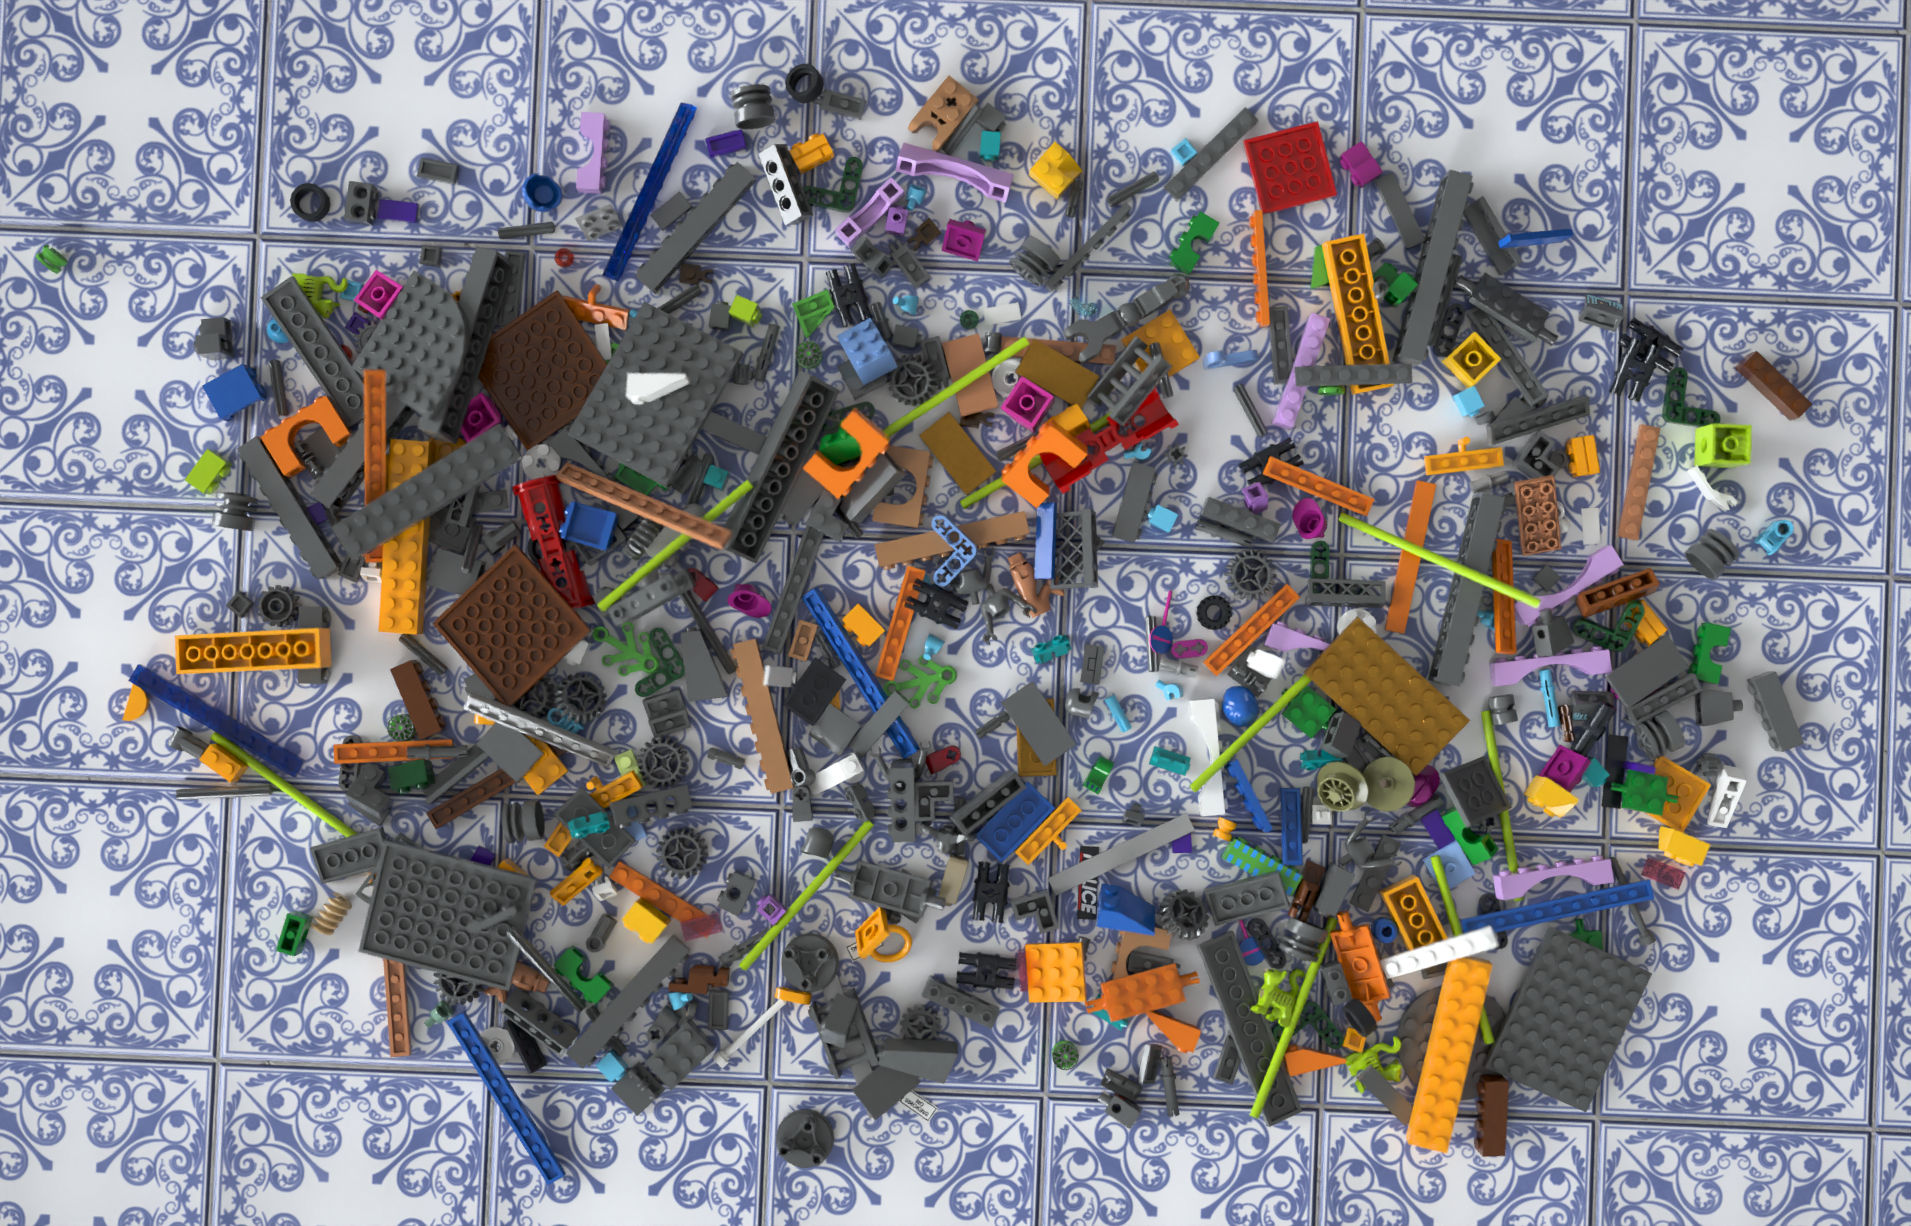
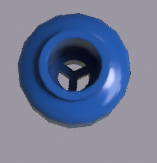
[1371,917,1398,943]

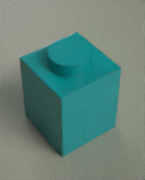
[980,131,1001,162]
[704,464,731,491]
[1582,756,1610,788]

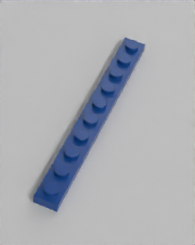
[801,587,920,759]
[1460,879,1655,934]
[447,1011,566,1185]

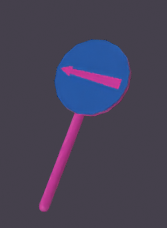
[1149,591,1173,654]
[1239,920,1266,966]

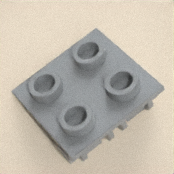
[575,204,623,241]

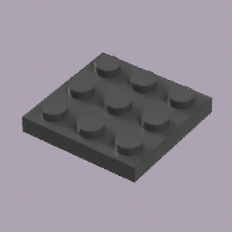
[1439,756,1512,828]

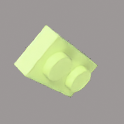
[614,749,647,786]

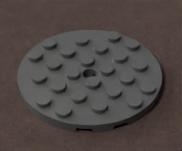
[1396,985,1506,1101]

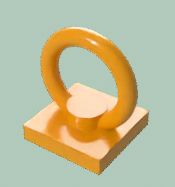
[855,907,912,963]

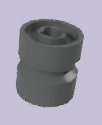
[1488,694,1518,725]

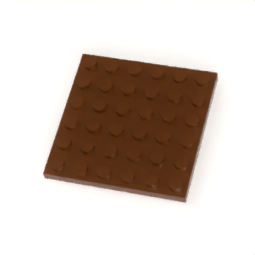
[478,290,608,451]
[432,545,592,707]

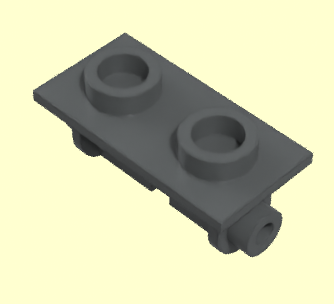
[1357,730,1395,759]
[845,782,876,823]
[561,841,594,871]
[1100,1068,1143,1103]

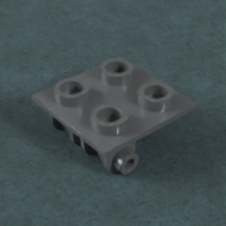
[294,427,340,480]
[1227,644,1272,697]
[611,1062,665,1116]

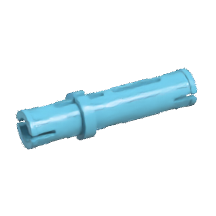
[1538,668,1561,727]

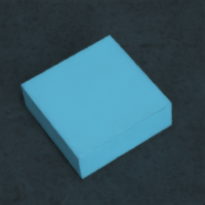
[1170,138,1198,166]
[339,280,364,302]

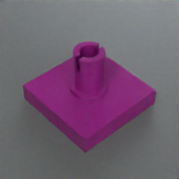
[941,219,986,262]
[1538,745,1591,793]

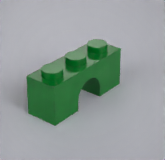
[1169,211,1219,276]
[1688,623,1731,684]
[1442,806,1499,865]
[553,945,614,1004]

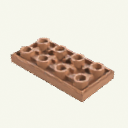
[942,333,998,417]
[1514,475,1561,556]

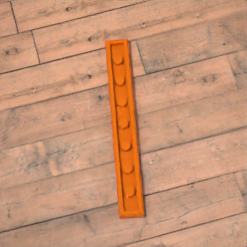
[1384,480,1436,634]

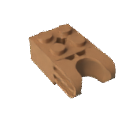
[908,75,979,152]

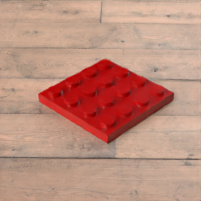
[1243,121,1337,215]

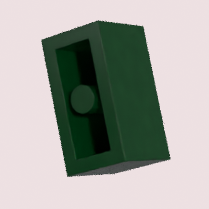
[388,759,435,795]

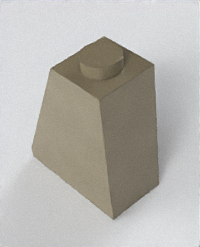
[938,854,969,906]

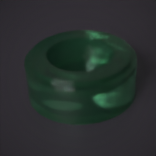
[960,310,979,330]

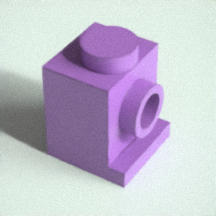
[1242,482,1268,514]

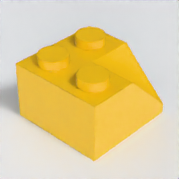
[1029,142,1083,200]
[1442,331,1501,388]
[1523,775,1579,818]
[1659,826,1711,867]
[622,898,672,944]

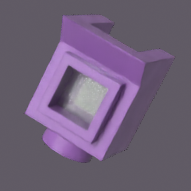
[756,893,788,925]

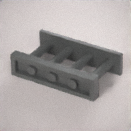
[1087,336,1172,426]
[607,569,697,626]
[808,988,879,1079]

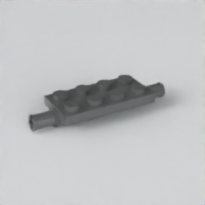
[1455,273,1558,346]
[833,860,946,918]

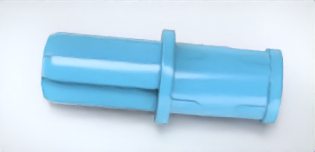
[1104,694,1132,732]

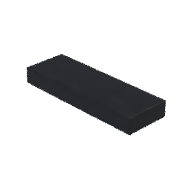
[504,1019,547,1074]

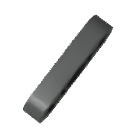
[339,735,362,791]

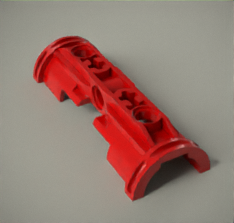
[1038,387,1179,494]
[512,475,596,609]

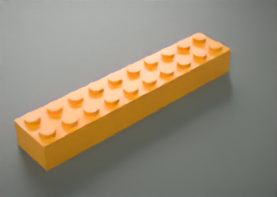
[378,439,435,634]
[1406,955,1493,1154]

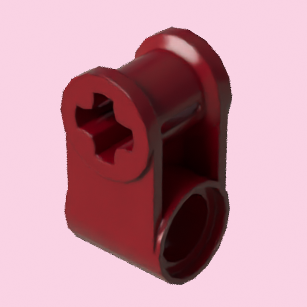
[688,568,719,602]
[926,745,961,775]

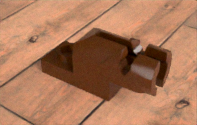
[1287,860,1326,923]
[668,965,730,994]

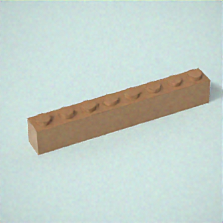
[874,511,1030,570]
[731,639,795,794]

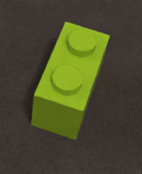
[729,294,763,328]
[185,449,233,495]

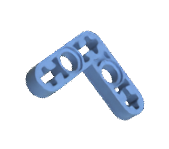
[1202,350,1259,369]
[931,514,978,587]

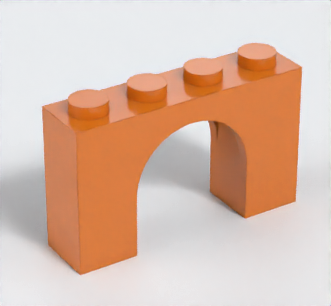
[260,395,353,478]
[803,407,890,499]
[1001,419,1087,508]

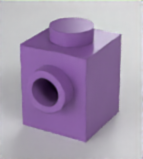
[885,205,909,237]

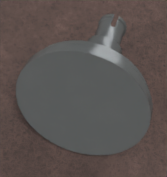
[781,933,839,992]
[776,1109,834,1168]

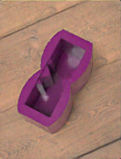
[1340,141,1383,188]

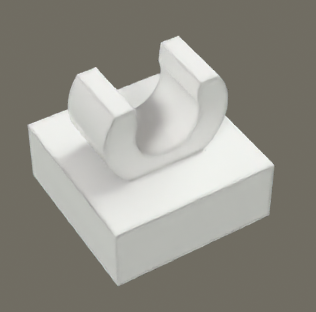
[360,562,382,583]
[1311,805,1332,824]
[592,876,618,901]

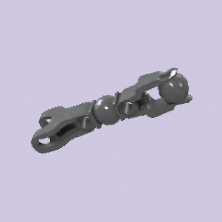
[1063,274,1190,364]

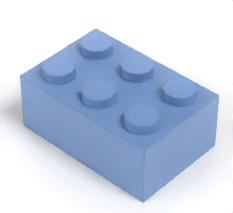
[837,318,898,385]

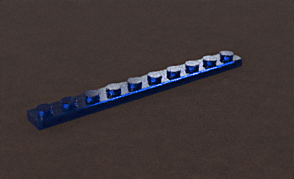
[602,102,697,282]
[128,664,306,777]

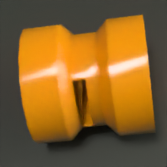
[1213,817,1237,842]

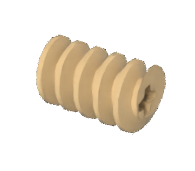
[310,892,352,935]

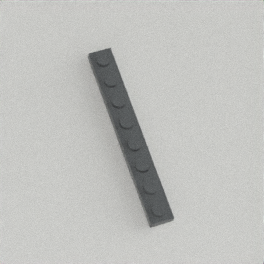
[762,504,824,655]

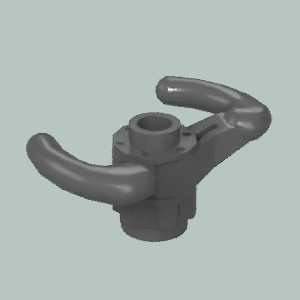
[920,821,977,855]

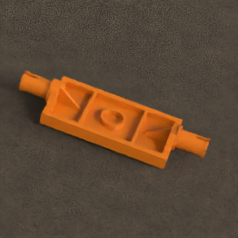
[1330,910,1391,1022]
[1085,963,1200,1022]

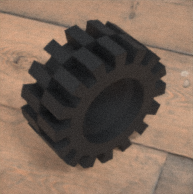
[1196,595,1232,630]

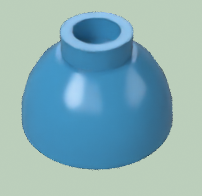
[267,318,289,344]

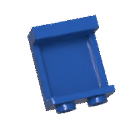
[202,364,267,421]
[560,501,619,552]

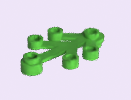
[593,622,660,676]
[884,656,957,708]

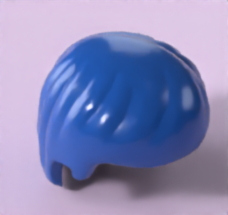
[522,173,563,213]
[1221,686,1259,727]

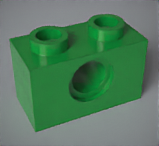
[276,911,313,956]

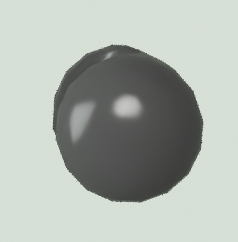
[1065,688,1099,720]
[800,827,834,859]

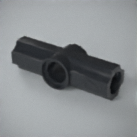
[1570,700,1617,757]

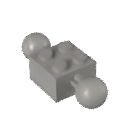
[635,503,706,588]

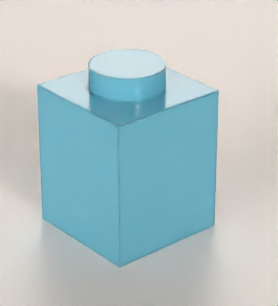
[1453,386,1485,417]
[1147,505,1178,533]
[595,1049,628,1083]

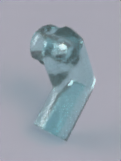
[1068,296,1097,316]

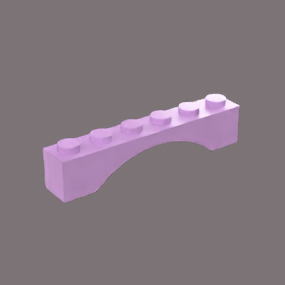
[895,143,1014,203]
[1271,313,1330,430]
[1514,545,1624,626]
[1263,621,1332,652]
[1489,646,1612,686]
[1493,855,1614,900]

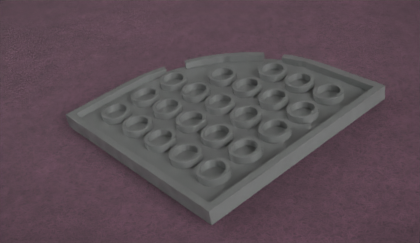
[351,271,469,421]

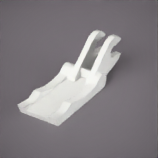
[1687,465,1737,511]

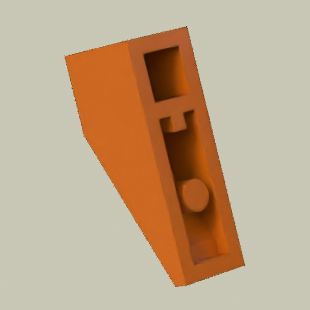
[1145,1010,1201,1053]
[1283,1044,1347,1077]

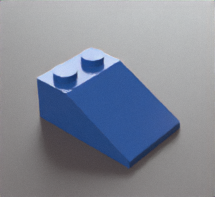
[1096,884,1155,936]

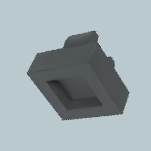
[1121,803,1145,827]

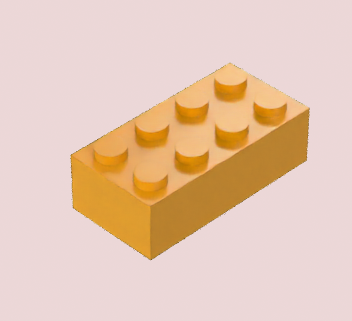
[1378,874,1448,951]

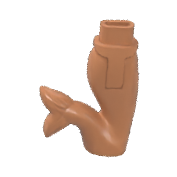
[1007,552,1065,618]
[483,961,550,1004]

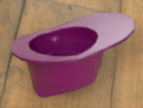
[1292,498,1328,539]
[727,583,771,618]
[1406,765,1440,807]

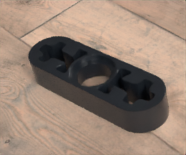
[1433,303,1465,358]
[1479,893,1508,949]
[1247,918,1286,969]

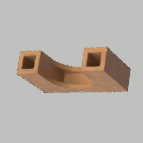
[872,445,933,529]
[1108,926,1172,981]

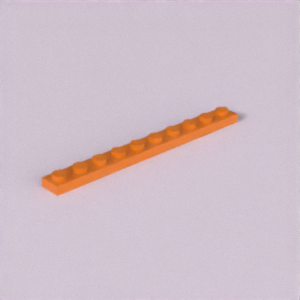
[364,369,386,562]

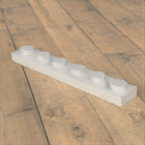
[1380,926,1499,979]

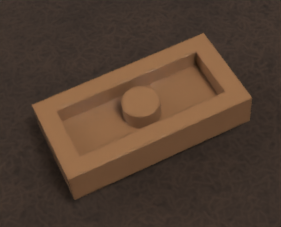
[788,619,818,662]

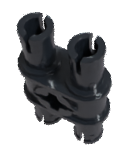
[825,263,873,328]
[1617,317,1684,374]
[1609,337,1662,402]
[1238,437,1304,486]
[904,578,969,630]
[972,861,1010,923]
[956,952,1017,990]

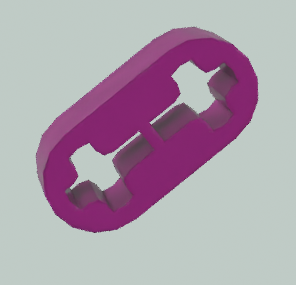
[1171,639,1208,658]

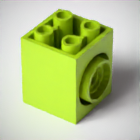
[1694,424,1752,468]

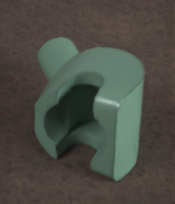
[424,1000,454,1028]

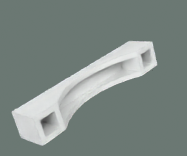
[1189,698,1228,816]

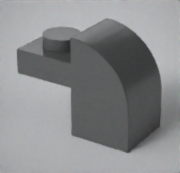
[850,235,894,279]

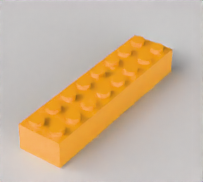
[1322,234,1394,395]
[175,628,332,674]

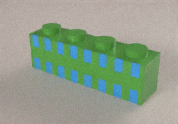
[1222,837,1303,896]

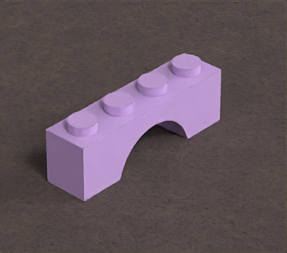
[576,112,610,194]
[835,177,905,248]

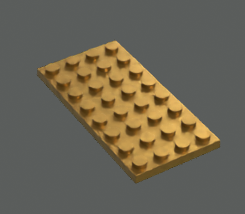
[1303,617,1470,776]

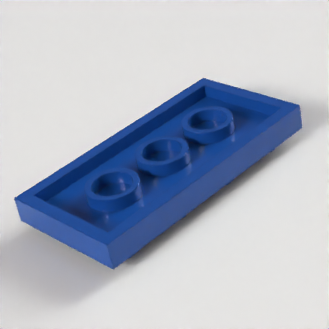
[1225,757,1273,833]
[976,781,1055,863]

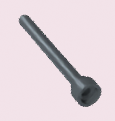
[1610,857,1656,946]

